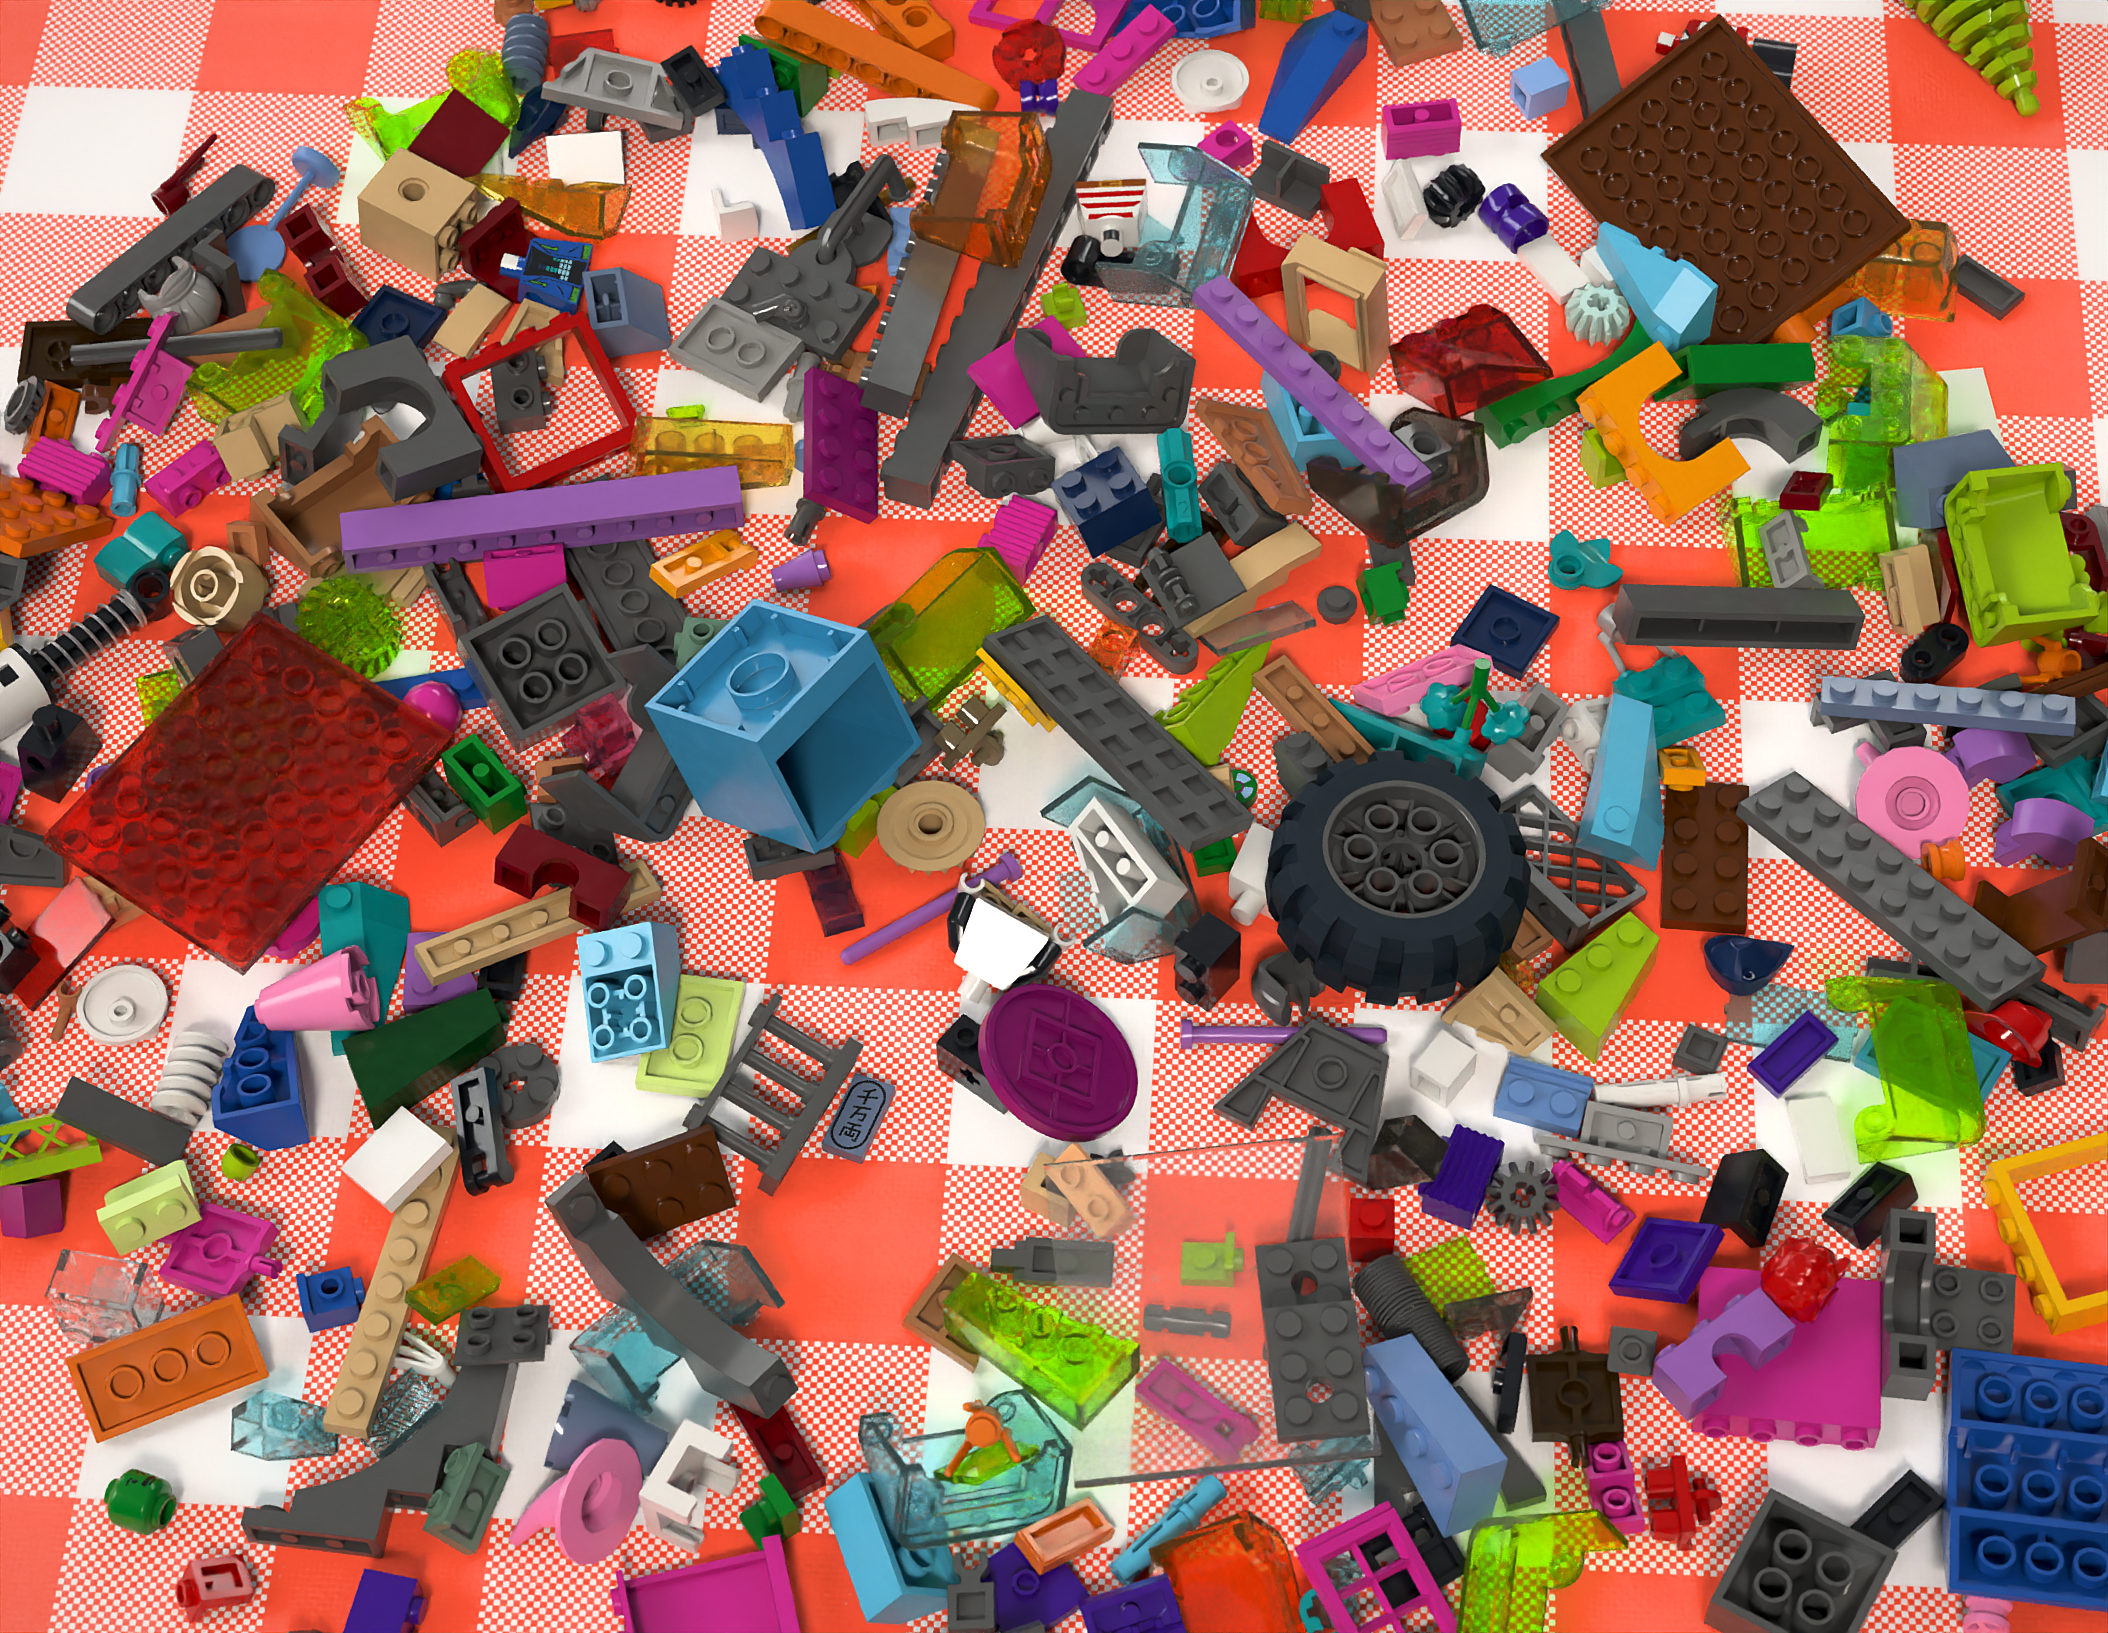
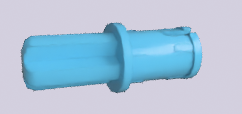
[109,443,142,517]

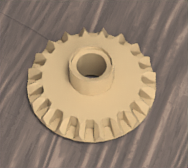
[876,780,985,877]

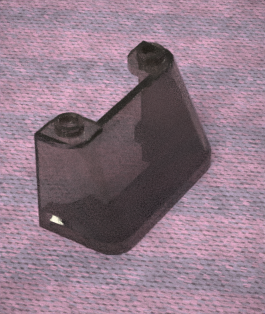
[1306,407,1490,549]

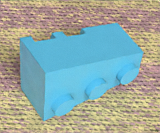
[1260,350,1364,472]

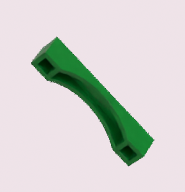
[1473,318,1654,450]

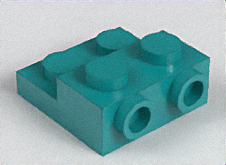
[1612,655,1726,750]

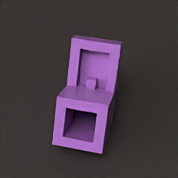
[1943,728,2038,791]
[1993,798,2095,868]

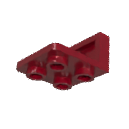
[457,196,540,304]

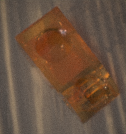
[1087,618,1141,684]

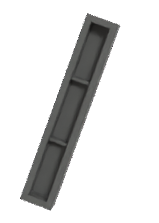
[1612,584,1865,650]

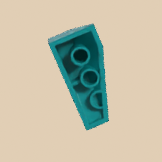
[1328,697,1488,782]

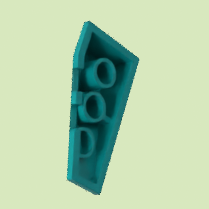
[318,881,411,1056]

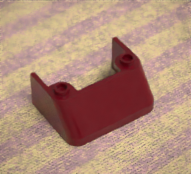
[1919,512,2108,624]

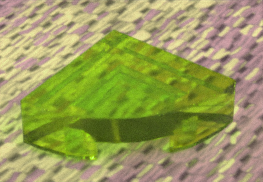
[1816,378,1855,428]

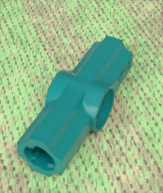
[1157,428,1202,543]

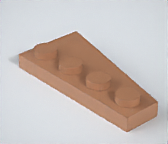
[1194,398,1314,516]

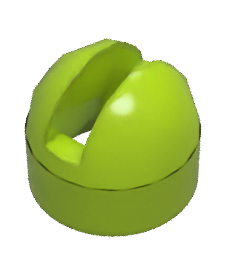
[221,1143,260,1182]

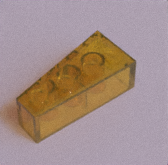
[625,416,795,490]

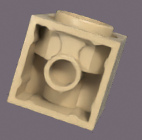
[357,147,479,283]

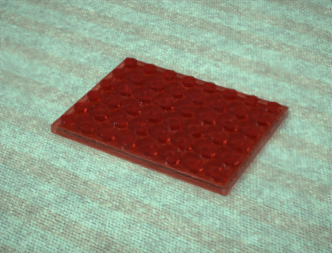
[42,611,455,976]

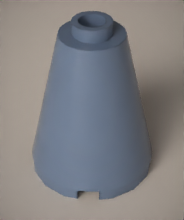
[543,1379,670,1476]

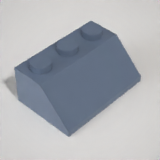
[1893,429,2016,529]

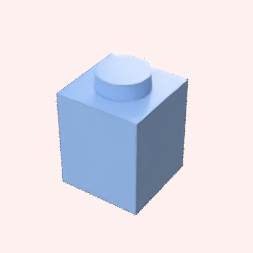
[1509,56,1570,121]

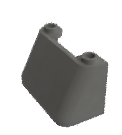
[1014,328,1196,435]

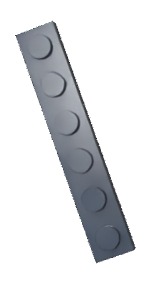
[1819,676,2076,737]

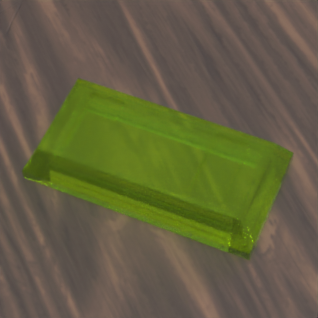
[666,404,708,432]

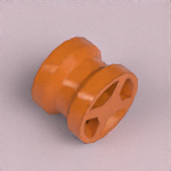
[1921,839,1966,882]

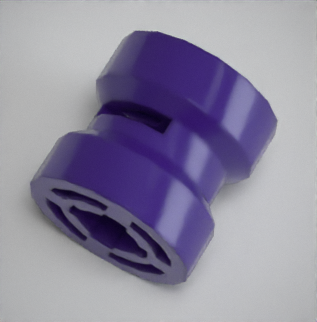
[1020,79,1058,118]

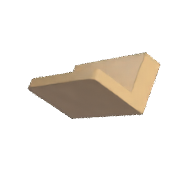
[1878,544,1940,636]

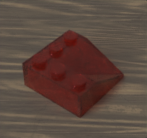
[1388,304,1554,421]

